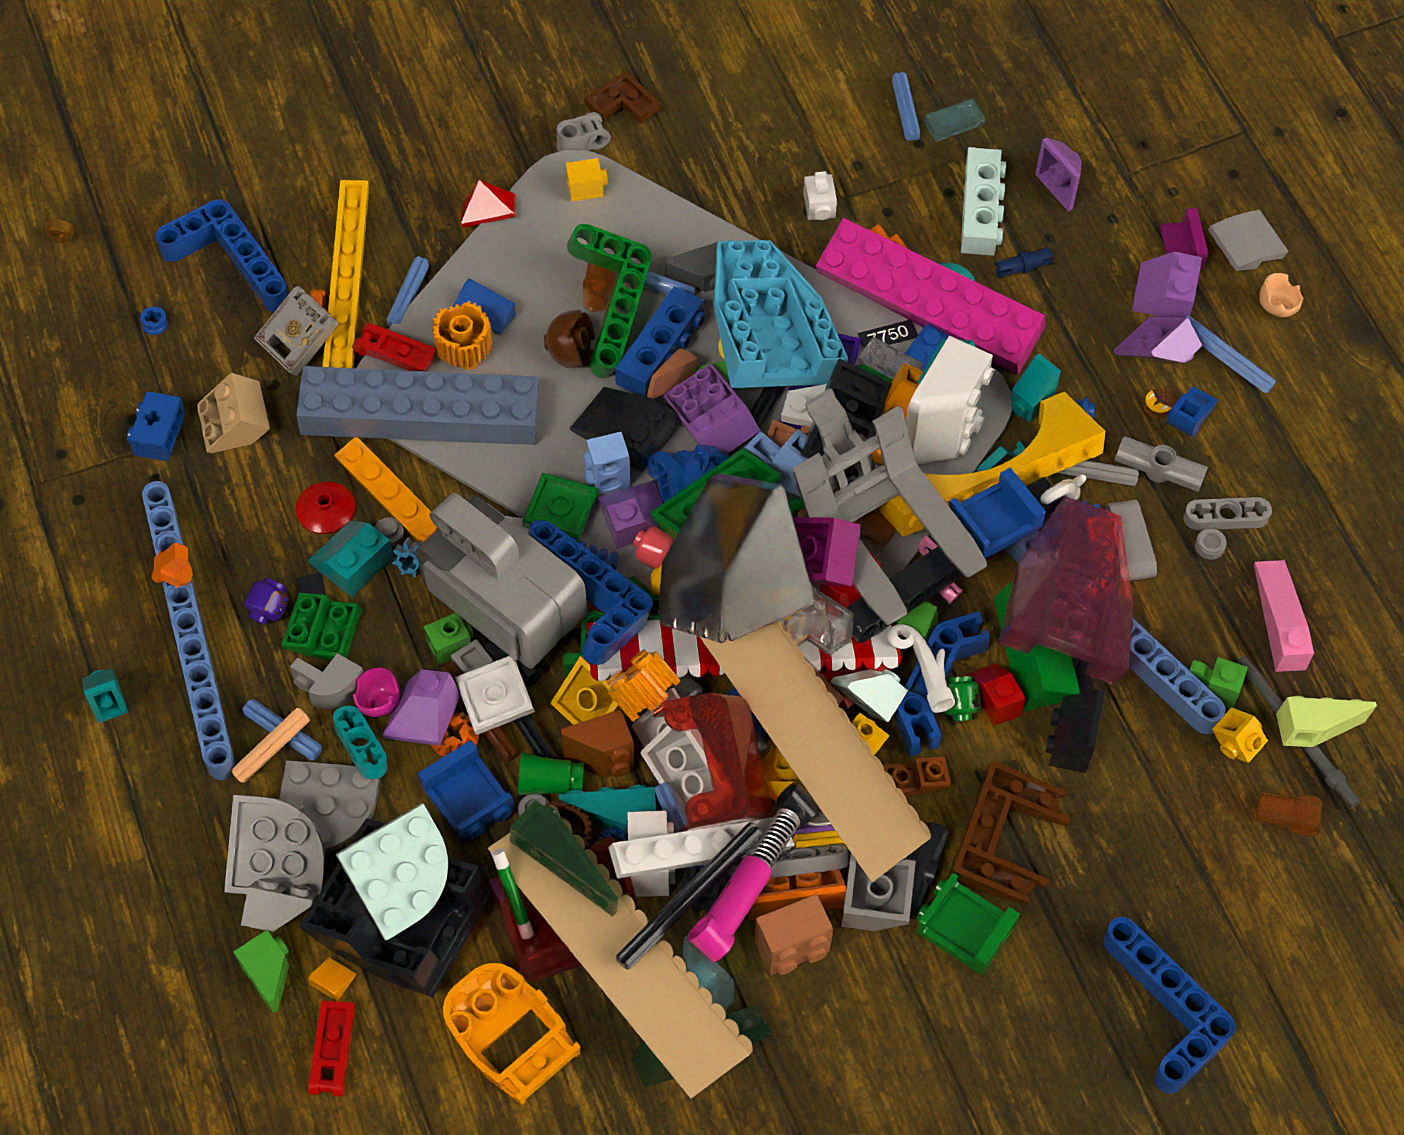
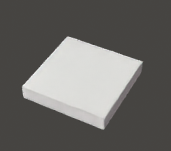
[455,656,535,735]

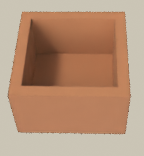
[755,894,833,976]

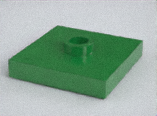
[522,472,599,543]

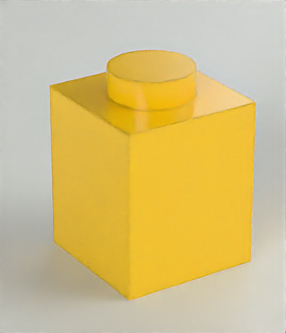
[565,158,608,202]

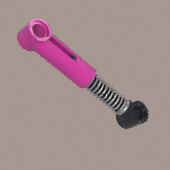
[688,782,819,962]

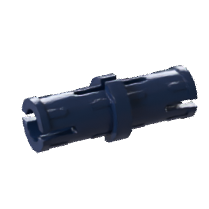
[994,246,1053,279]

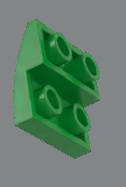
[281,593,362,661]

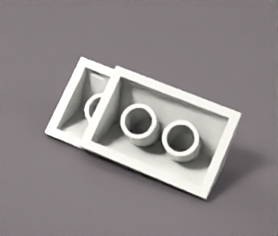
[631,688,733,829]

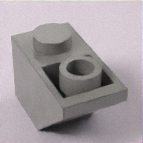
[241,878,319,932]

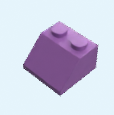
[1132,252,1202,317]

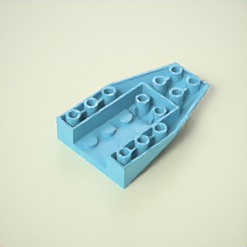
[714,240,849,388]

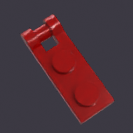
[352,323,437,372]
[308,1001,356,1097]

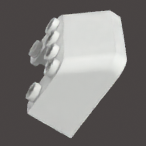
[906,336,994,465]

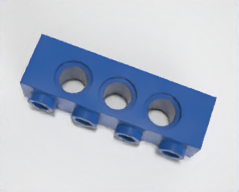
[615,286,706,397]

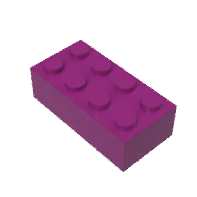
[739,516,860,586]

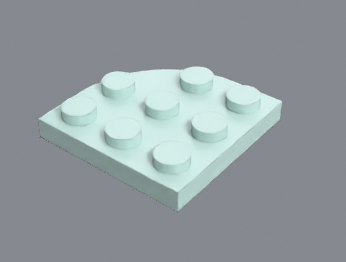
[336,803,448,940]

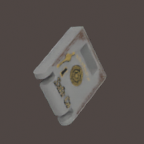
[254,286,338,376]

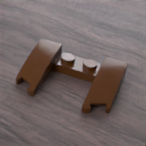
[947,760,1070,905]

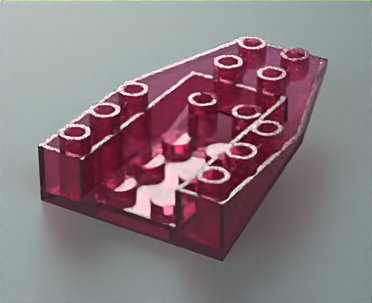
[999,496,1133,685]

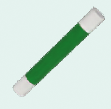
[491,848,534,939]

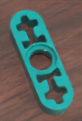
[333,706,388,779]

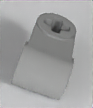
[556,112,611,152]

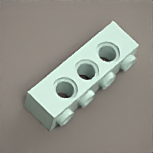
[961,147,1006,256]

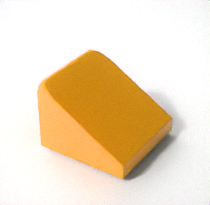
[308,957,356,1002]

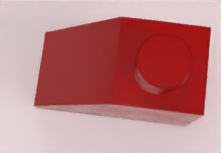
[966,663,1025,727]

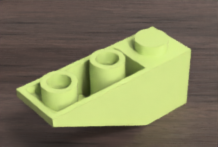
[1276,696,1377,747]

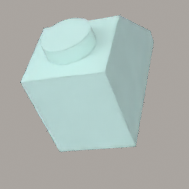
[830,669,908,722]

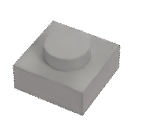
[451,639,494,674]

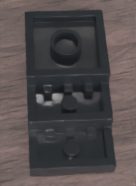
[800,358,892,479]

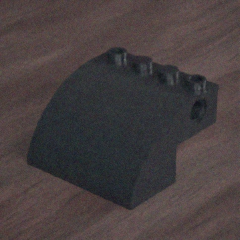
[299,818,497,998]

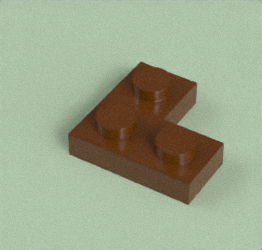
[584,71,661,123]

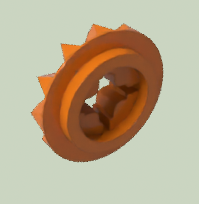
[431,711,479,757]

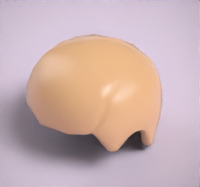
[1259,273,1303,317]

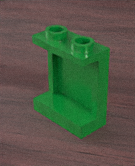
[916,872,1020,976]

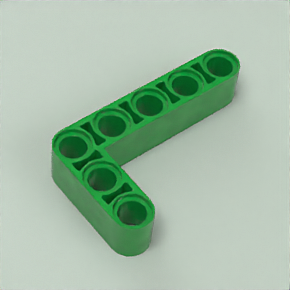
[567,224,652,378]

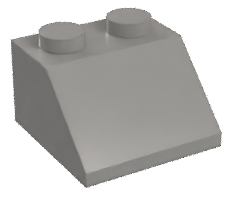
[841,853,916,931]

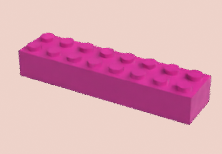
[816,218,1046,375]

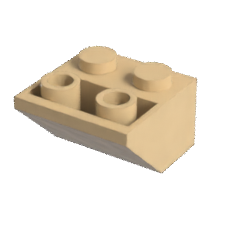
[197,373,270,453]

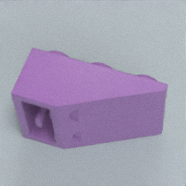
[663,363,760,454]

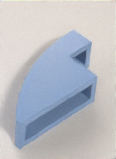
[744,429,851,496]

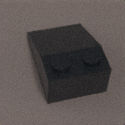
[570,387,676,473]

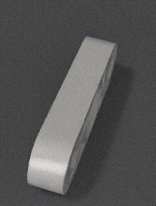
[1183,497,1272,530]

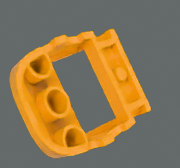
[443,963,581,1105]

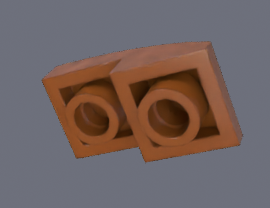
[882,757,951,797]

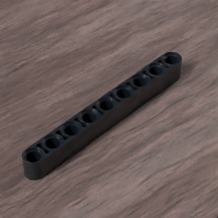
[839,477,1067,643]

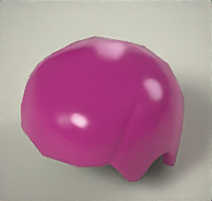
[353,667,401,717]

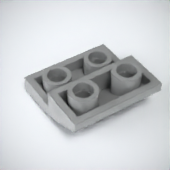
[1208,210,1288,271]

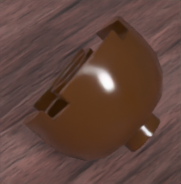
[544,310,595,368]

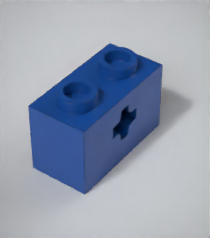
[127,391,186,461]

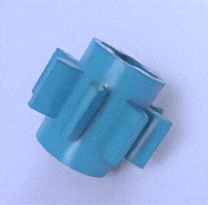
[392,538,423,578]

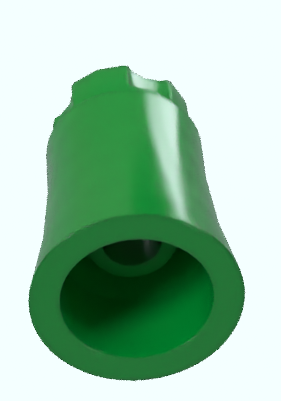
[517,752,584,796]

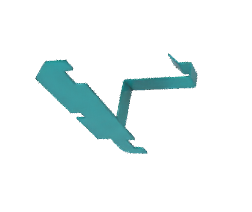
[976,441,1025,472]

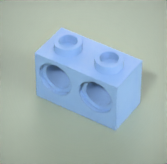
[583,432,630,495]

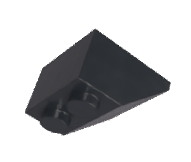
[1045,690,1104,773]

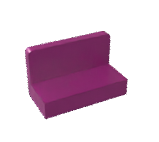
[1160,208,1208,270]

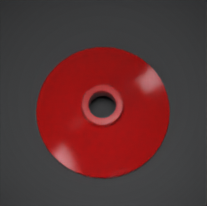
[296,482,356,535]

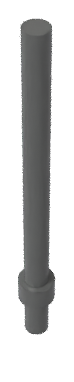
[1236,656,1361,808]

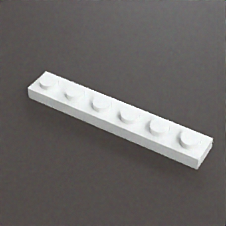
[609,817,794,879]

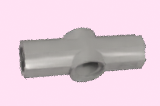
[1115,436,1208,492]

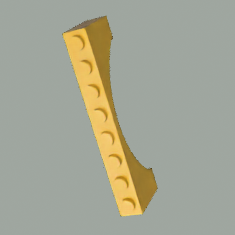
[875,391,1105,537]

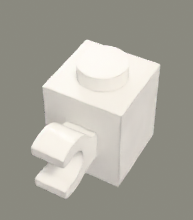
[803,171,837,220]

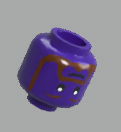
[244,577,290,625]

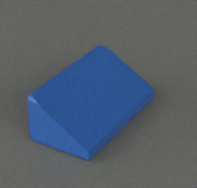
[453,278,516,335]

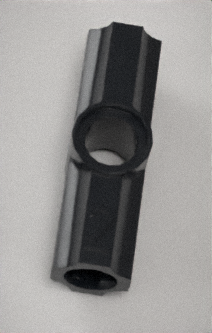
[906,822,949,919]

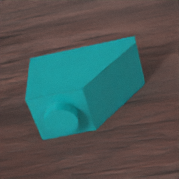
[1010,353,1061,423]
[82,668,129,723]

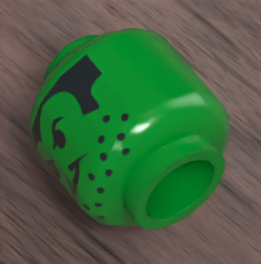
[943,676,982,721]

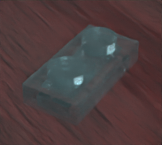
[924,98,985,141]

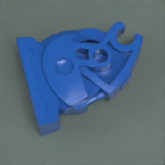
[653,444,729,503]

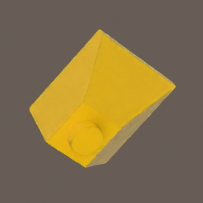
[550,655,626,725]

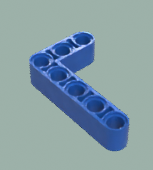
[155,199,288,313]
[528,520,653,665]
[1103,917,1236,1094]

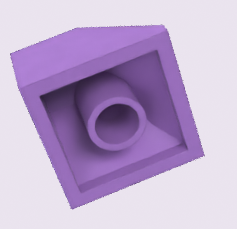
[1035,138,1082,212]
[1113,317,1202,364]
[597,480,663,549]
[383,669,461,746]

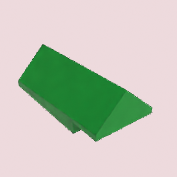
[994,576,1080,712]

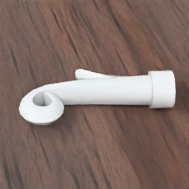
[1040,474,1086,504]
[887,624,955,713]

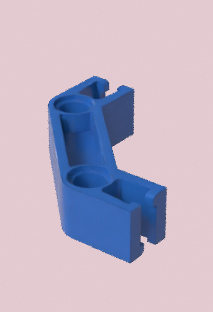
[895,611,990,757]

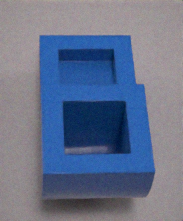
[1166,386,1218,437]

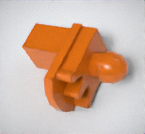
[151,542,193,588]

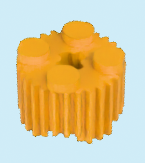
[432,301,493,370]
[607,649,680,722]

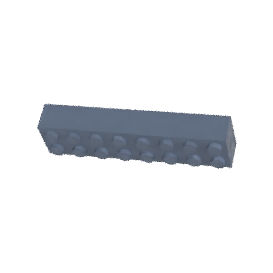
[297,366,539,445]

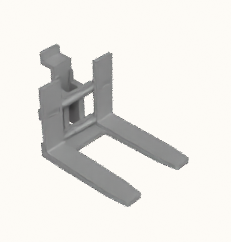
[792,389,987,625]

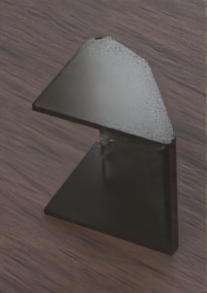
[658,473,815,643]

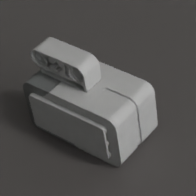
[416,492,588,669]

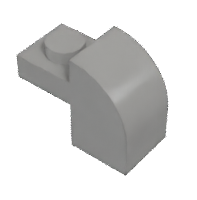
[290,653,364,709]

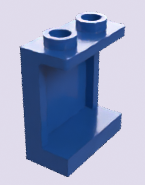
[949,467,1046,558]
[417,740,515,843]

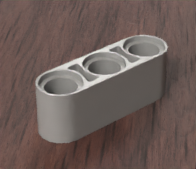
[1105,499,1157,581]

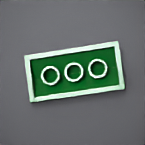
[650,448,781,545]

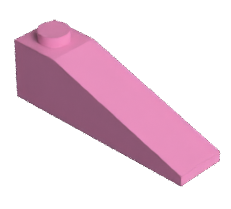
[1254,560,1314,672]

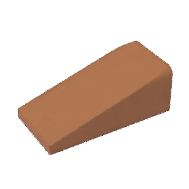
[647,348,698,399]

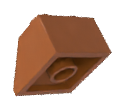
[560,709,635,778]

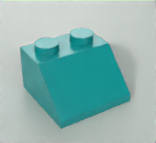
[308,521,394,598]

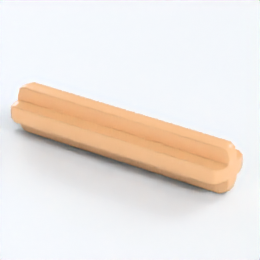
[232,708,310,783]

